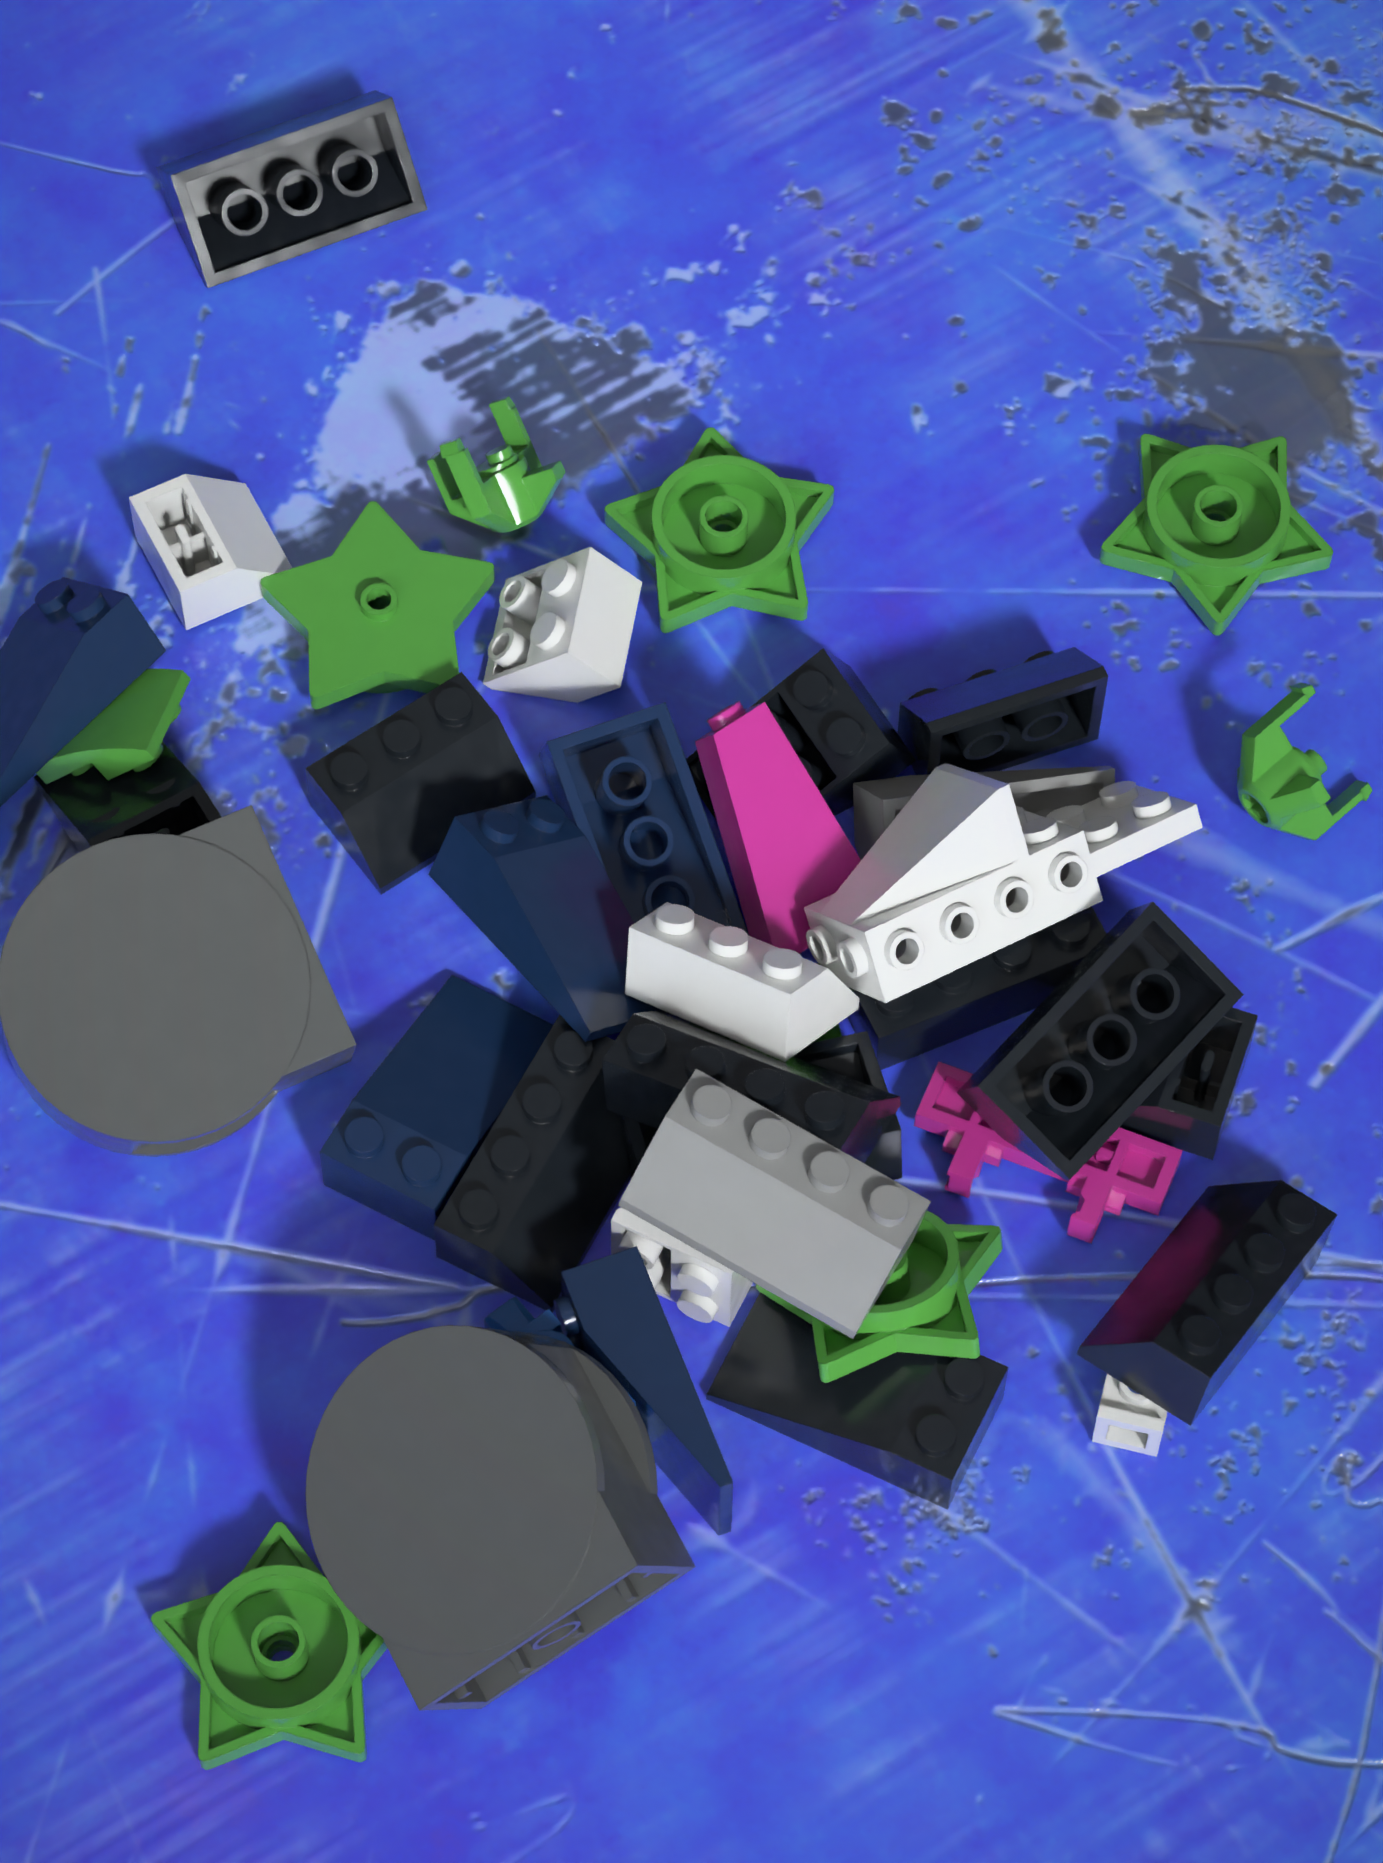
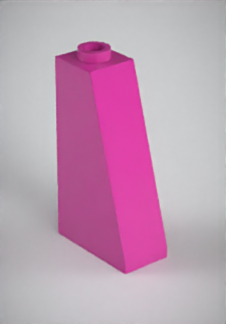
[695,701,861,954]

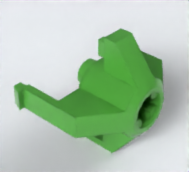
[427,396,566,533]
[1236,682,1372,840]

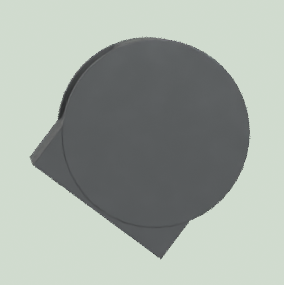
[0,805,357,1157]
[305,1325,696,1711]

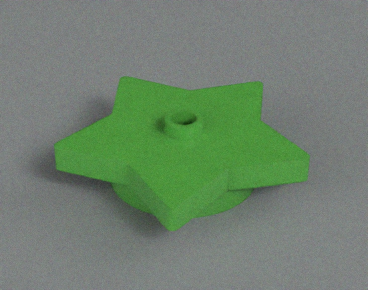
[604,427,834,633]
[1099,434,1333,636]
[260,501,495,710]
[756,1211,1003,1383]
[151,1522,387,1770]

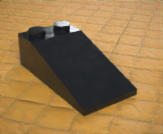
[706,1292,1008,1510]

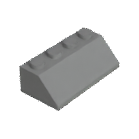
[619,1069,931,1339]

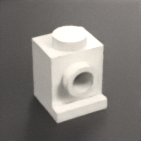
[1092,1374,1167,1457]

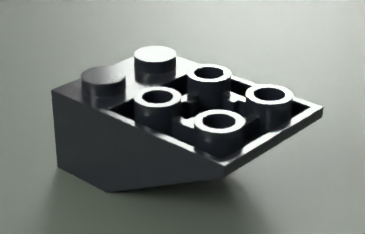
[686,648,916,821]
[33,741,222,852]
[1120,1008,1258,1160]

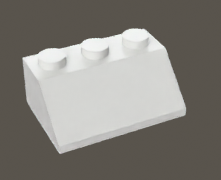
[625,902,859,1062]

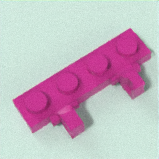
[914,1061,1183,1244]

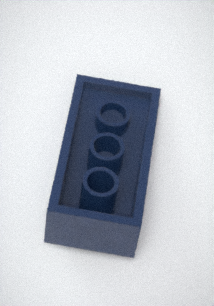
[0,577,166,807]
[539,702,749,936]
[428,795,662,1042]
[320,975,553,1240]
[553,1246,733,1536]

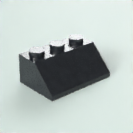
[897,647,1108,775]
[305,672,536,895]

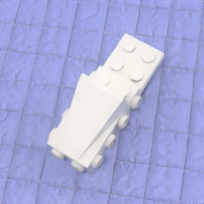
[804,763,1203,1003]

